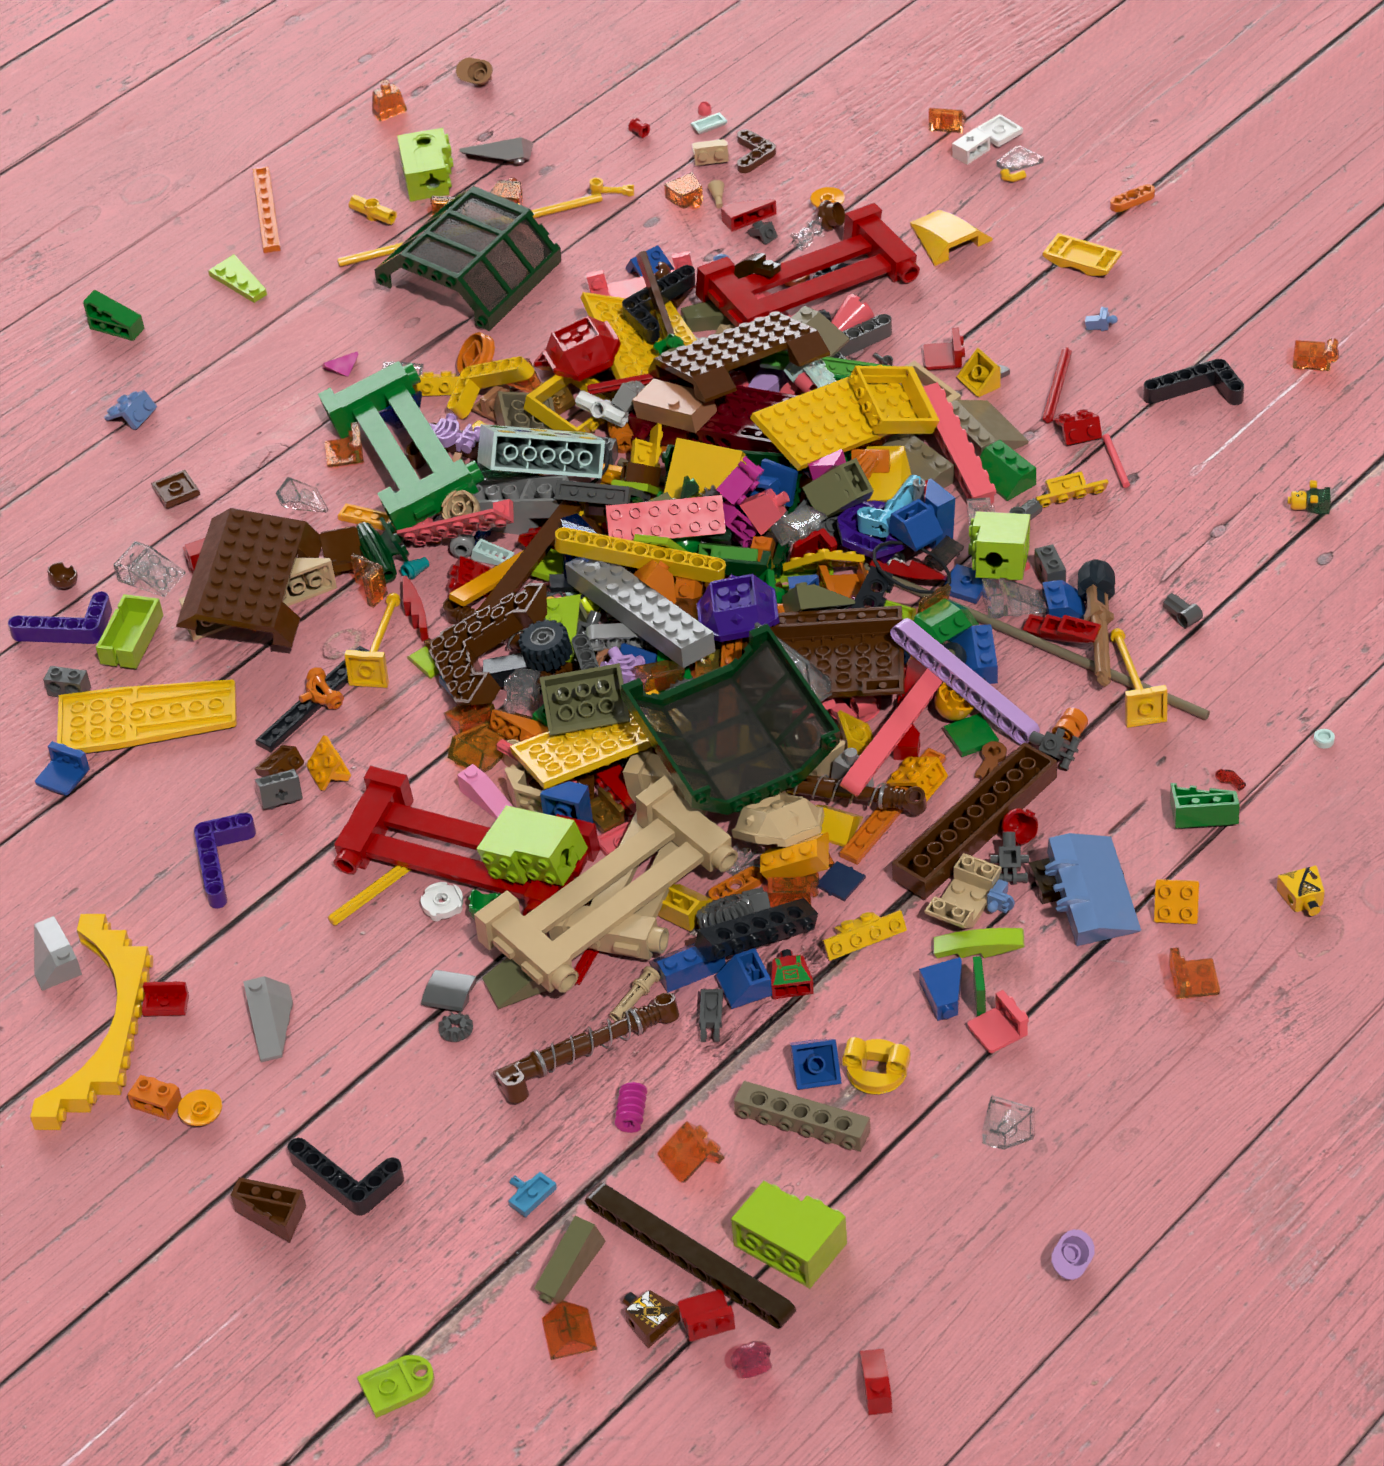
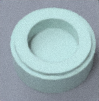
[1313,729,1335,749]

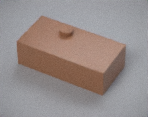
[632,379,717,433]

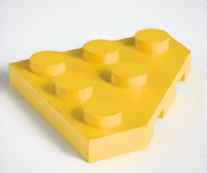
[782,549,865,573]

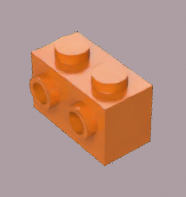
[127,1075,182,1120]

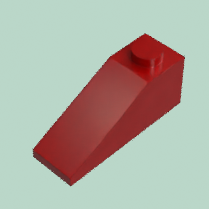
[721,199,777,232]
[860,1348,892,1415]

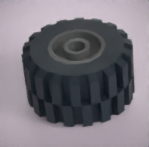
[519,619,572,672]

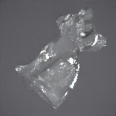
[790,217,825,251]

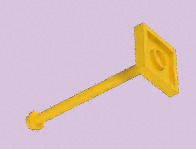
[344,593,401,688]
[1110,628,1167,728]

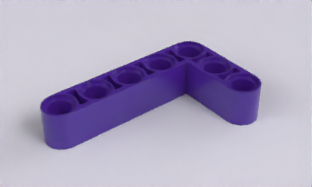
[8,591,112,644]
[194,813,256,909]

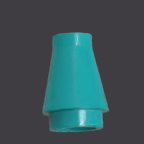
[400,557,429,579]

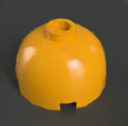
[934,682,974,721]

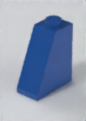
[919,957,962,1021]

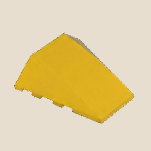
[910,210,992,266]
[866,446,911,502]

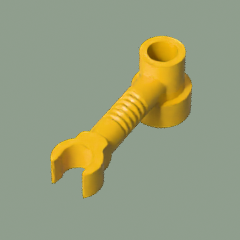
[590,177,634,196]

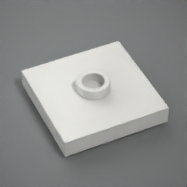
[976,114,1023,147]

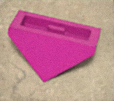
[322,352,358,377]
[808,449,846,481]

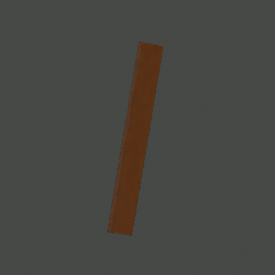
[478,500,582,610]

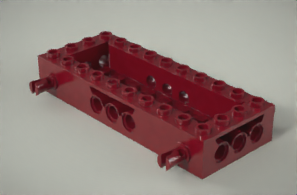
[628,378,797,453]

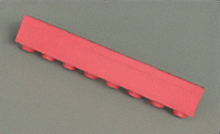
[923,382,996,509]

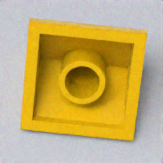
[957,347,1001,397]
[837,710,874,756]
[816,805,863,847]

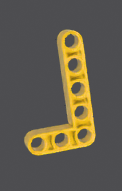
[447,356,535,419]

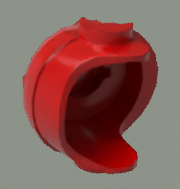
[1002,808,1038,846]

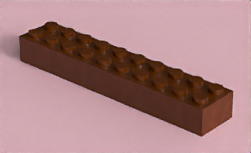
[892,742,1057,900]

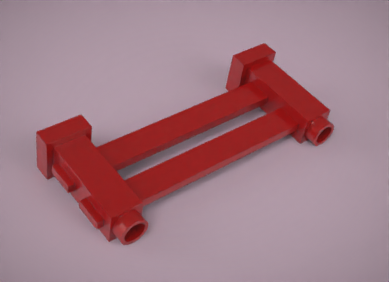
[696,203,920,327]
[334,765,600,916]

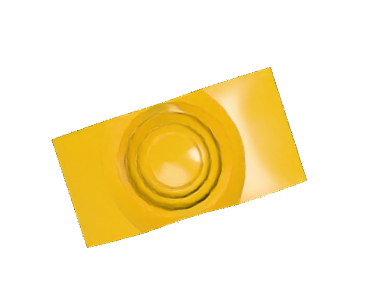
[1043,233,1122,276]

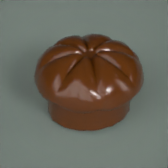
[817,200,845,231]

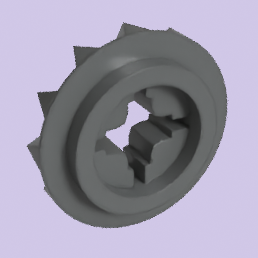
[438,1011,473,1042]

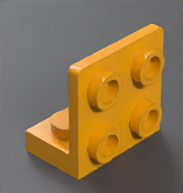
[887,756,948,802]

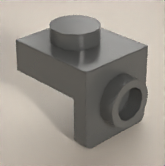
[748,220,778,244]

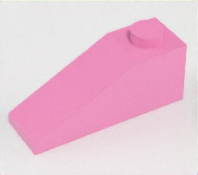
[457,764,513,819]

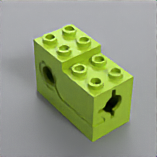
[397,128,454,202]
[968,511,1030,580]
[477,805,588,886]
[731,1180,847,1289]

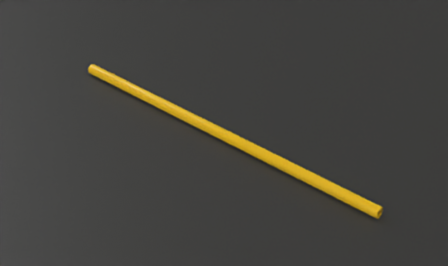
[337,193,602,267]

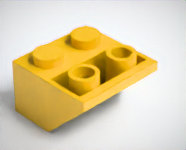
[657,884,713,932]

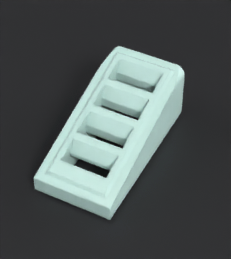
[471,538,515,565]

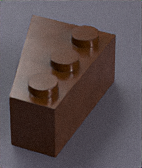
[230,1177,306,1243]

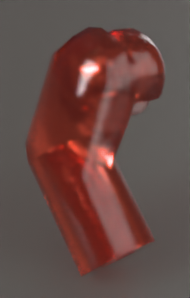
[1215,769,1246,791]

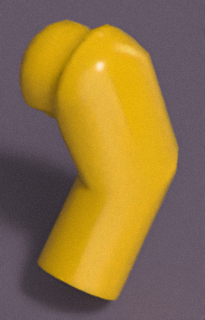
[1000,169,1026,182]

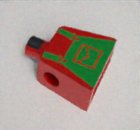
[771,949,814,999]

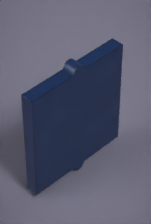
[816,861,866,901]

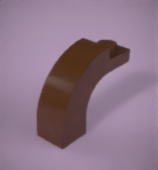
[620,462,662,488]

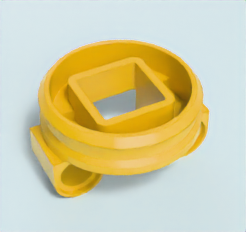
[842,1037,911,1094]

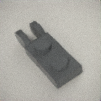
[699,989,723,1042]

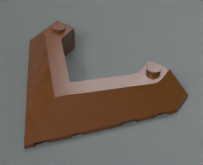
[424,583,547,705]

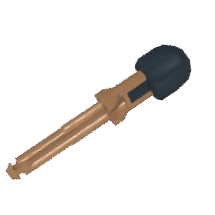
[1078,559,1115,687]

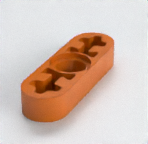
[1110,184,1155,212]
[708,866,763,900]

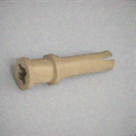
[609,966,661,1022]

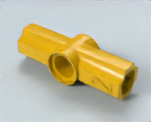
[349,194,397,225]

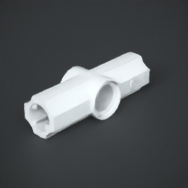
[575,391,629,427]

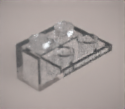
[770,505,827,546]

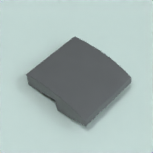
[421,970,476,1012]

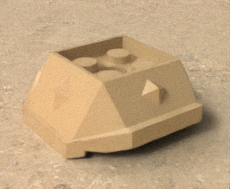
[732,793,824,847]

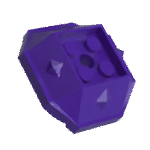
[837,501,906,563]
[697,574,780,642]

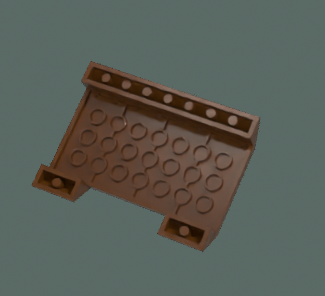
[648,311,830,403]
[176,508,322,648]
[740,605,905,703]

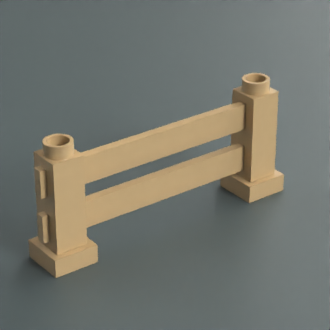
[549,747,740,960]
[474,774,738,993]

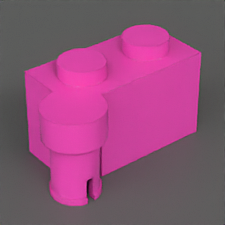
[716,456,764,507]
[723,501,758,548]

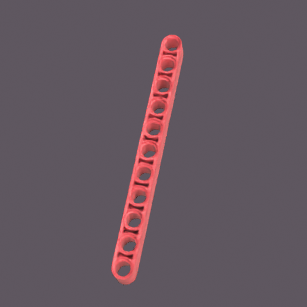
[839,668,943,797]

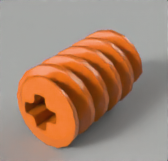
[607,420,633,453]

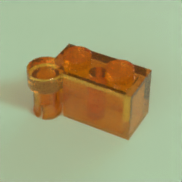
[1293,338,1339,371]
[768,872,820,907]

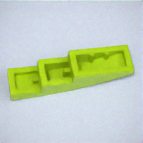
[934,928,1025,959]

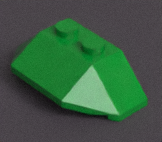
[913,598,979,645]

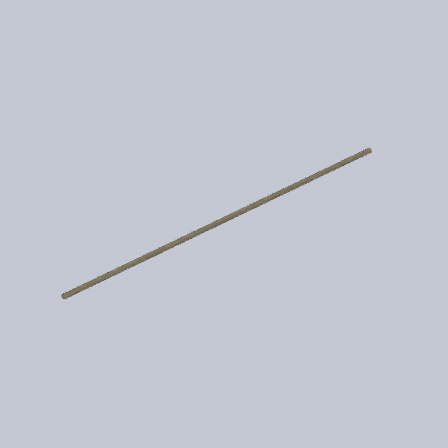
[618,458,1210,720]

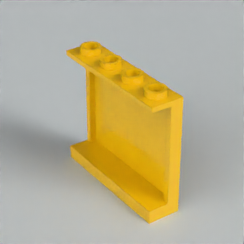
[664,438,746,528]

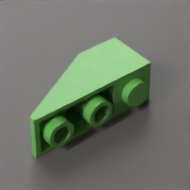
[698,543,758,561]

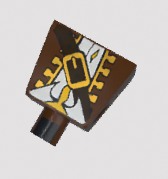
[623,1290,681,1349]

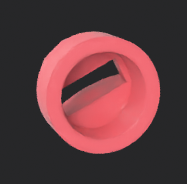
[698,101,711,116]

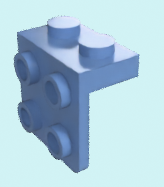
[104,390,157,430]

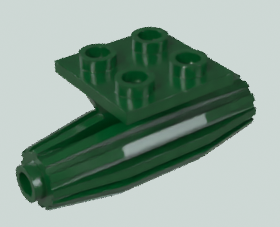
[356,517,409,583]

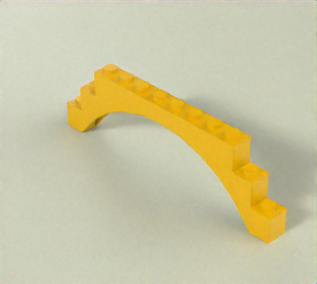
[30,914,153,1130]

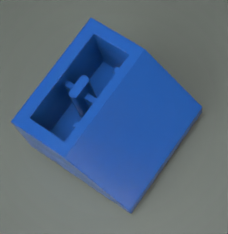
[888,498,944,551]
[716,948,772,1009]

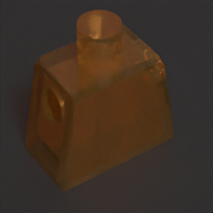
[372,79,407,121]
[664,172,703,209]
[490,177,523,205]

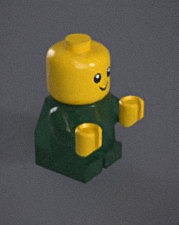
[1288,480,1331,514]

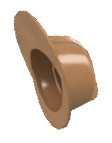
[456,58,493,86]

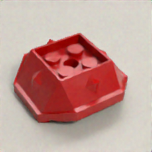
[542,316,621,382]

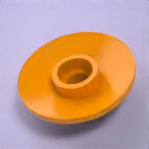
[810,187,845,208]
[178,1089,222,1126]

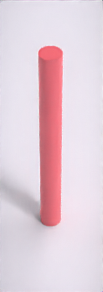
[1102,434,1130,488]

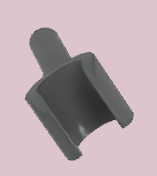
[873,353,893,366]

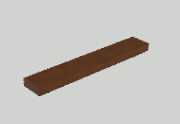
[636,251,675,338]

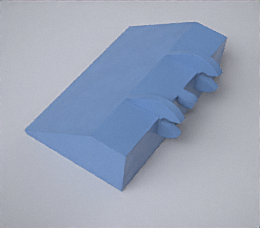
[1045,833,1141,946]

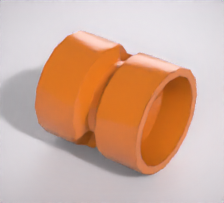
[1052,708,1088,742]

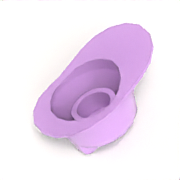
[1051,1229,1095,1280]

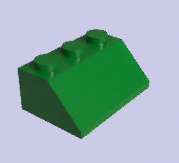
[979,440,1036,501]

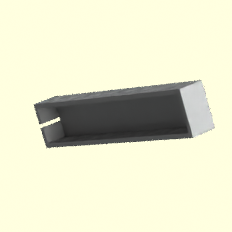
[565,557,715,668]

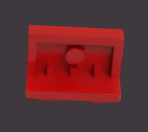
[142,981,189,1016]

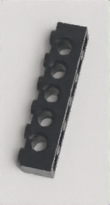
[851,565,894,609]
[694,898,818,962]

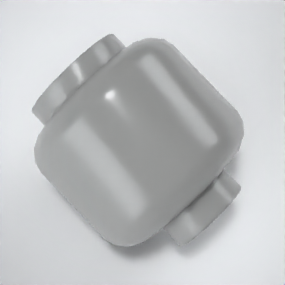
[450,534,475,558]

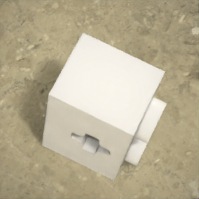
[952,128,990,165]

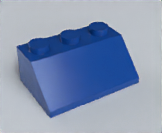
[925,478,956,551]
[952,624,998,684]
[540,781,593,823]
[649,943,726,993]

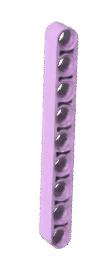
[890,618,1040,745]

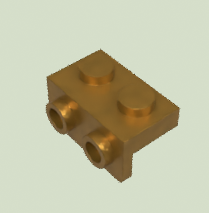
[540,382,576,415]
[590,787,625,833]

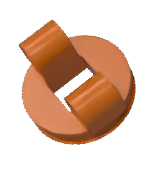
[457,332,495,374]

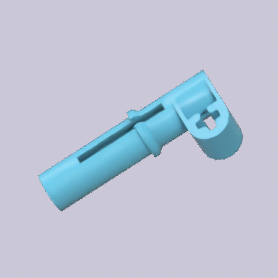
[857,475,921,538]

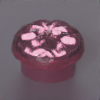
[730,1341,773,1378]

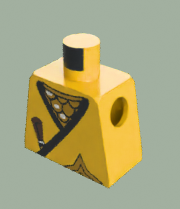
[1277,865,1324,916]

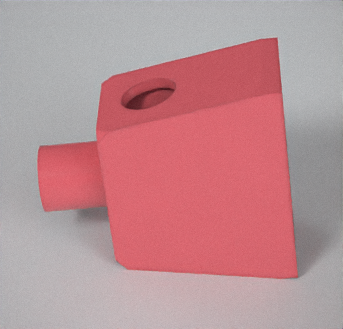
[740,489,790,535]

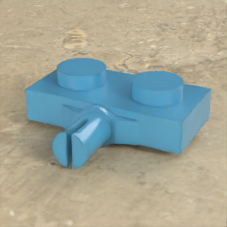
[508,1172,557,1218]

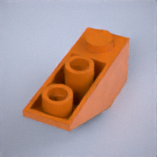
[489,709,549,742]

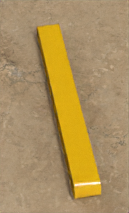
[555,527,726,583]

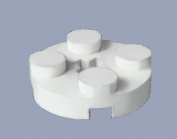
[421,882,463,921]

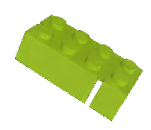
[96,594,163,669]

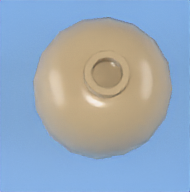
[442,490,481,519]

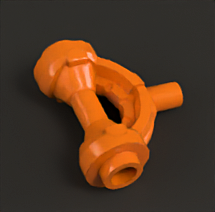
[299,667,344,709]

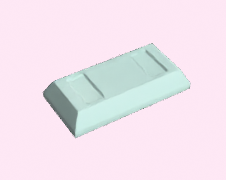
[691,113,728,134]

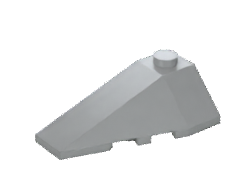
[459,137,533,164]
[34,916,82,991]
[243,976,293,1062]

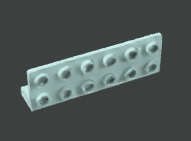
[784,359,836,388]

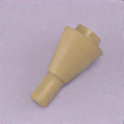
[708,180,724,208]

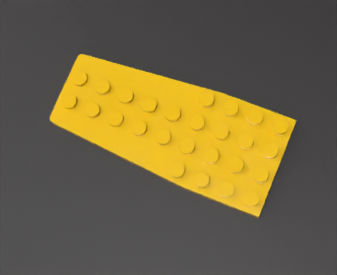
[57,679,237,753]

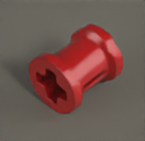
[628,118,650,138]

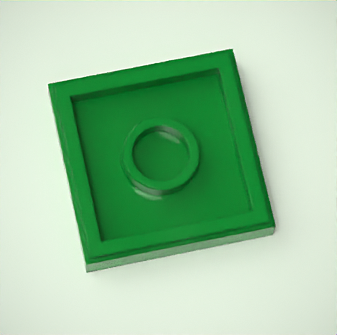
[944,713,999,757]
[973,956,986,1017]

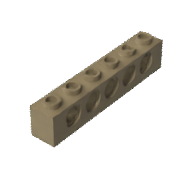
[734,1081,871,1152]

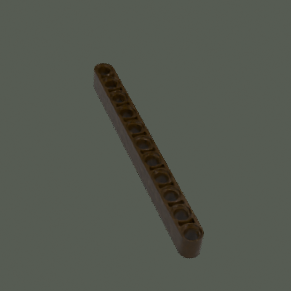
[585,1183,796,1329]

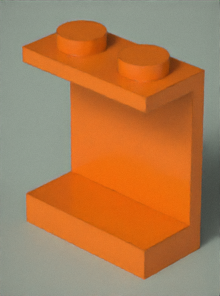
[816,562,874,598]

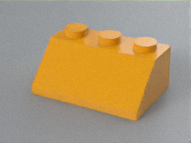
[760,832,829,885]

